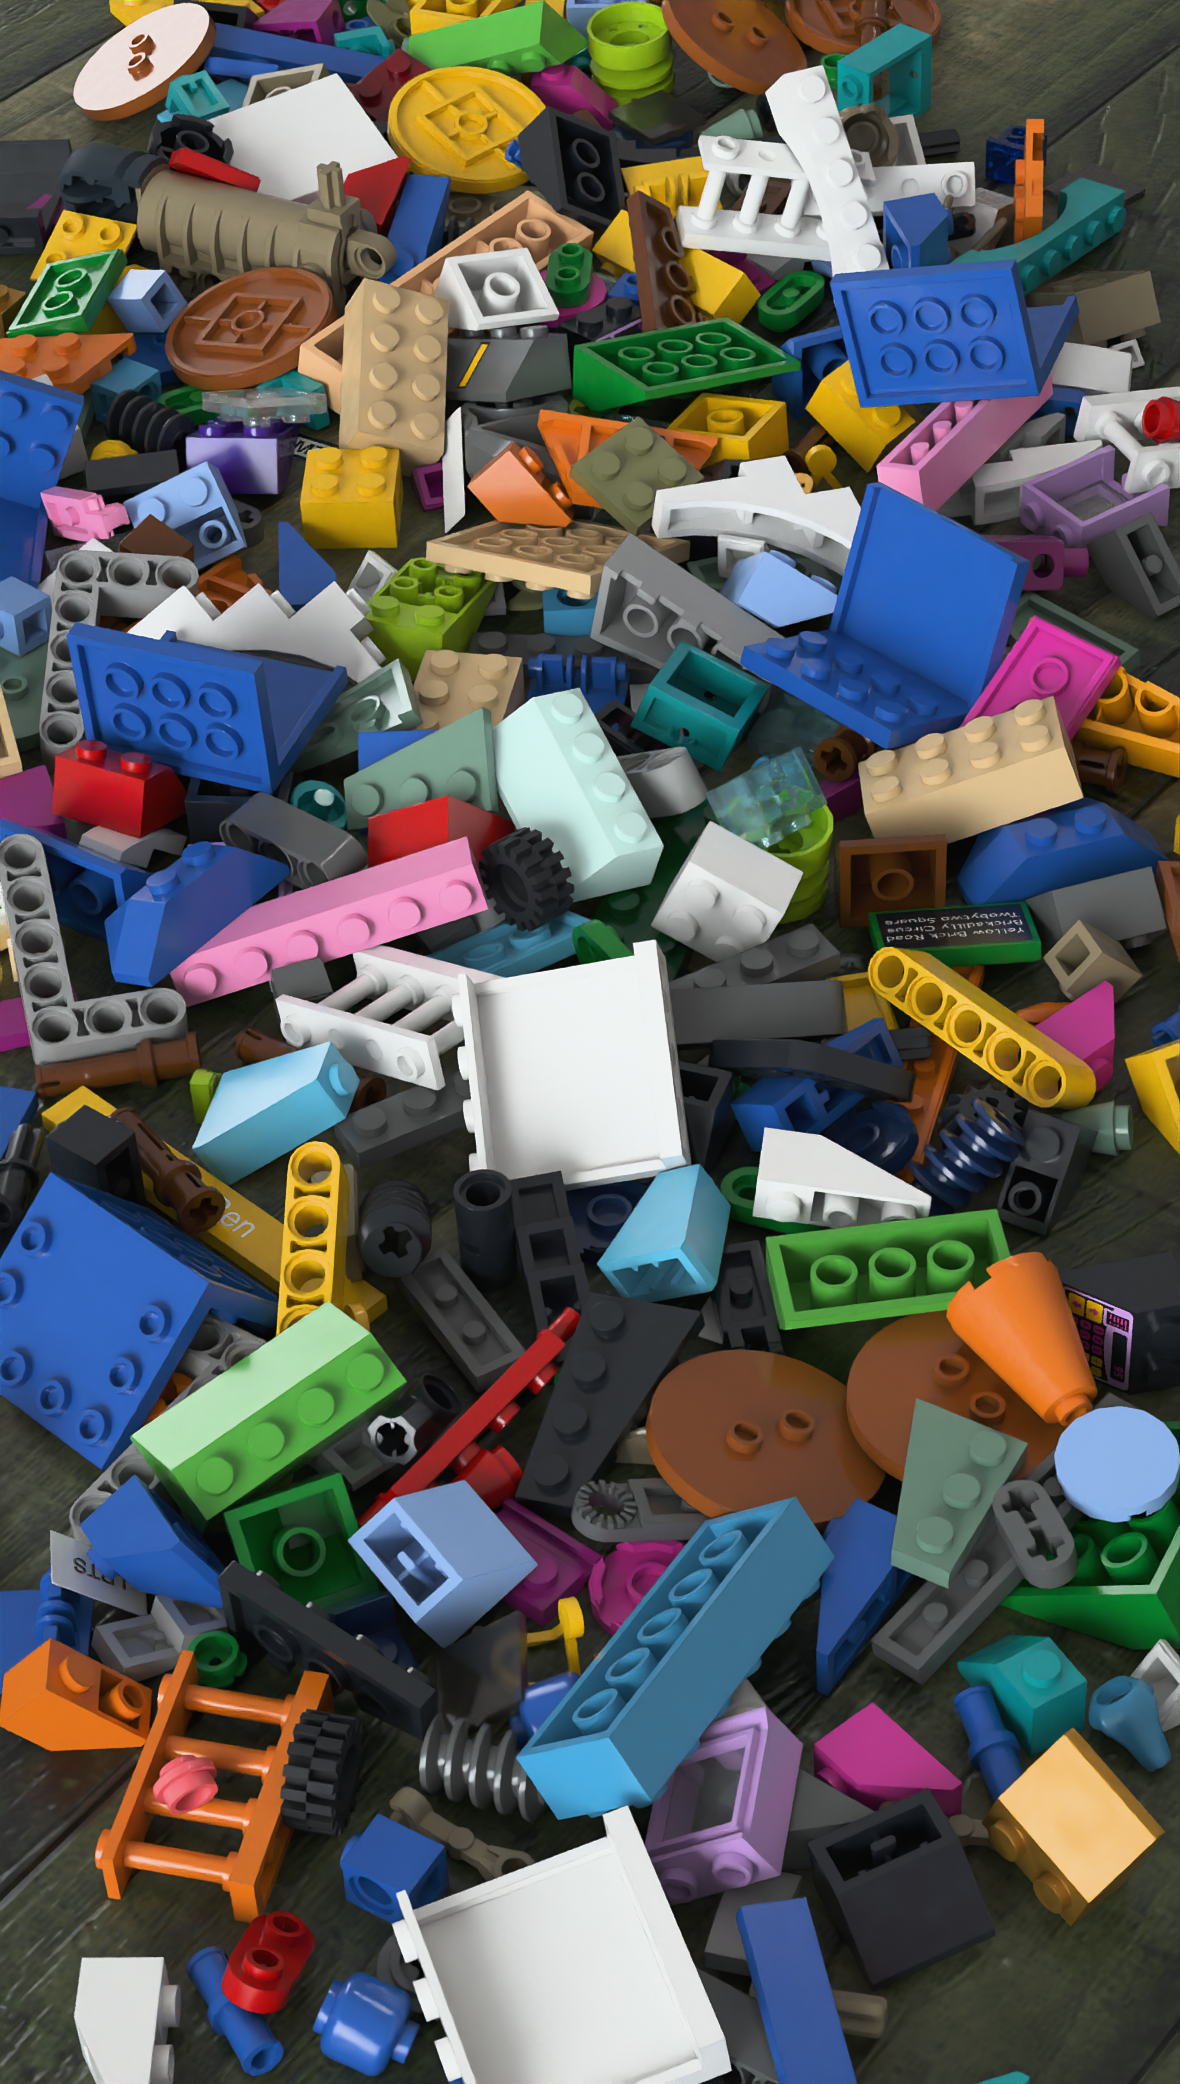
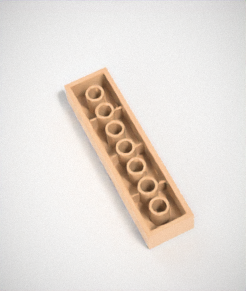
[298,190,594,415]

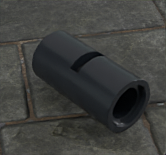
[453,1169,518,1292]

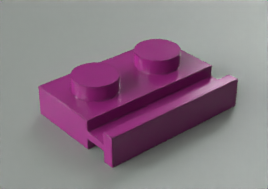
[496,1498,602,1627]

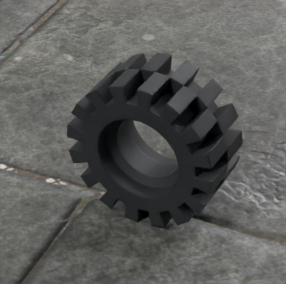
[479,827,574,932]
[280,1709,365,1836]

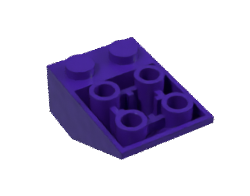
[186,415,300,494]

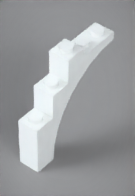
[651,456,861,577]
[127,581,386,686]

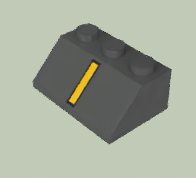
[446,325,572,402]

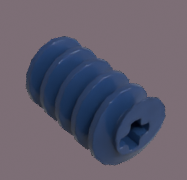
[904,1097,1026,1217]

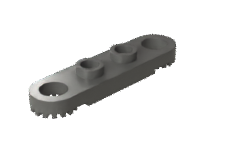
[571,1478,712,1542]

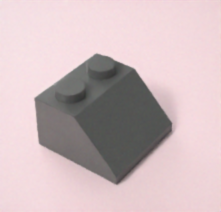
[1024,866,1167,952]

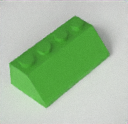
[407,0,587,77]
[766,1209,1011,1330]
[130,1301,407,1537]

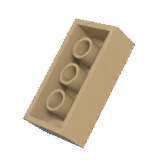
[339,278,449,477]
[406,650,525,793]
[858,696,1084,844]

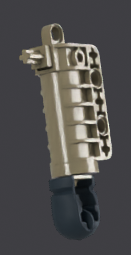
[60,143,397,320]

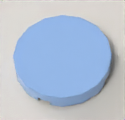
[1054,1406,1180,1523]

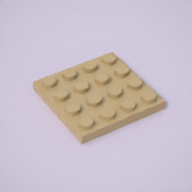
[426,518,690,599]

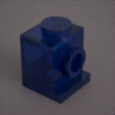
[985,125,1047,185]

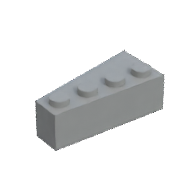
[590,533,785,715]

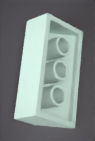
[492,688,664,902]

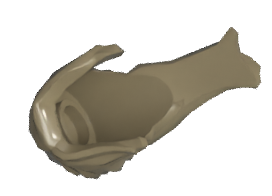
[839,103,899,167]

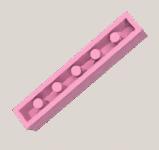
[876,372,1053,511]
[170,836,488,1007]

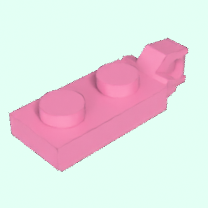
[40,486,130,542]

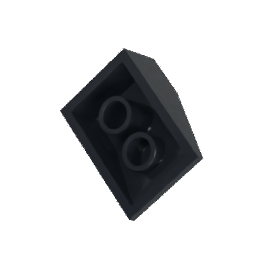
[518,106,626,231]

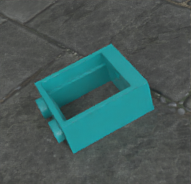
[837,23,932,119]
[630,640,770,772]

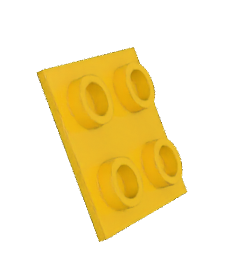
[620,156,723,219]
[30,210,137,282]

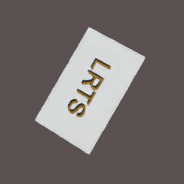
[50,1530,147,1616]

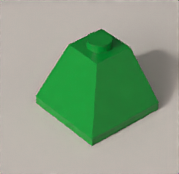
[222,1471,379,1609]

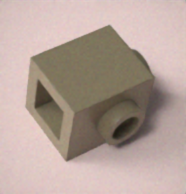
[1043,919,1142,1004]

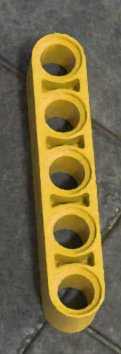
[868,947,1096,1110]
[276,1141,350,1336]

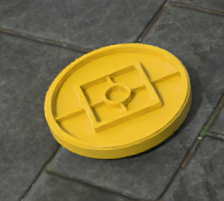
[387,66,546,194]

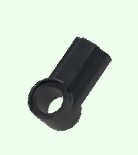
[367,1373,463,1465]

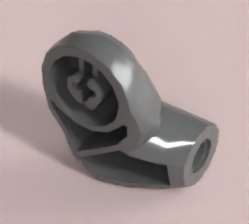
[461,393,595,520]

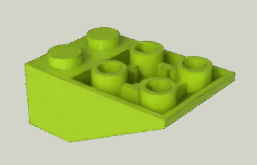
[359,557,499,682]

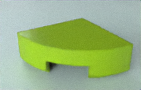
[190,1069,222,1124]

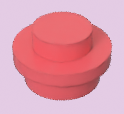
[153,1754,218,1814]

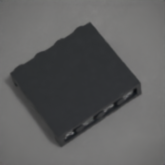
[0,139,72,255]

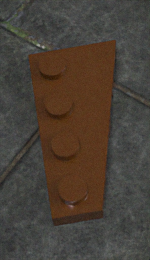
[626,190,706,333]

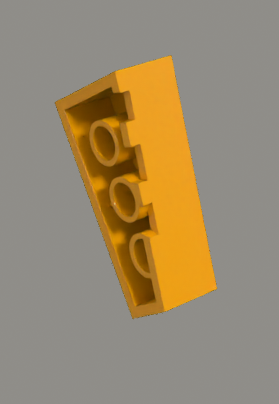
[1027,617,1180,778]

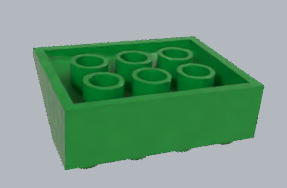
[572,317,801,414]
[999,1421,1180,1650]

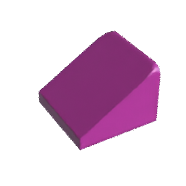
[410,462,468,512]

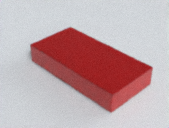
[168,147,261,192]

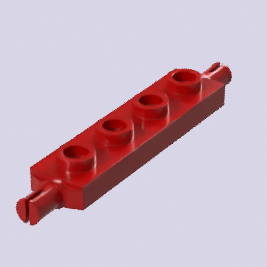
[357,1307,581,1529]

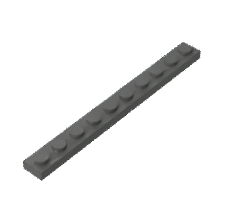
[334,923,840,1170]

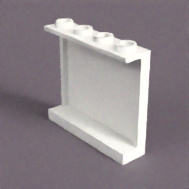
[207,73,398,205]
[452,940,691,1191]
[392,1805,732,2084]

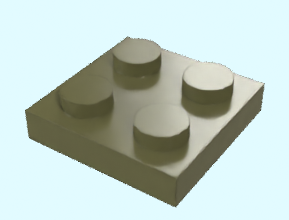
[570,416,704,537]

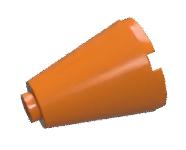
[946,1251,1098,1426]

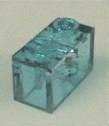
[705,746,827,849]

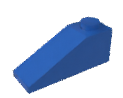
[379,174,452,284]
[278,522,346,618]
[730,1018,904,1152]
[816,1498,915,1696]

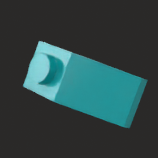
[957,1635,1087,1757]

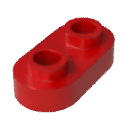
[221,1911,315,2014]

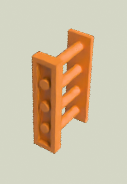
[95,1650,335,1923]

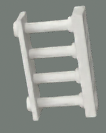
[675,135,876,261]
[791,162,976,219]
[1073,386,1180,494]
[275,945,505,1091]

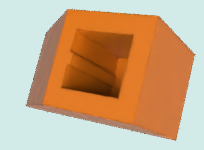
[467,441,576,527]
[0,1638,152,1751]

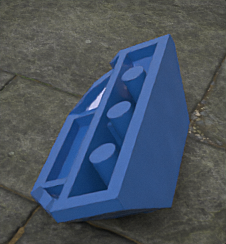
[957,797,1169,905]
[104,841,291,987]

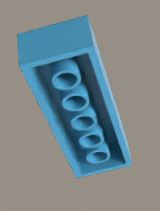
[516,1497,835,1820]

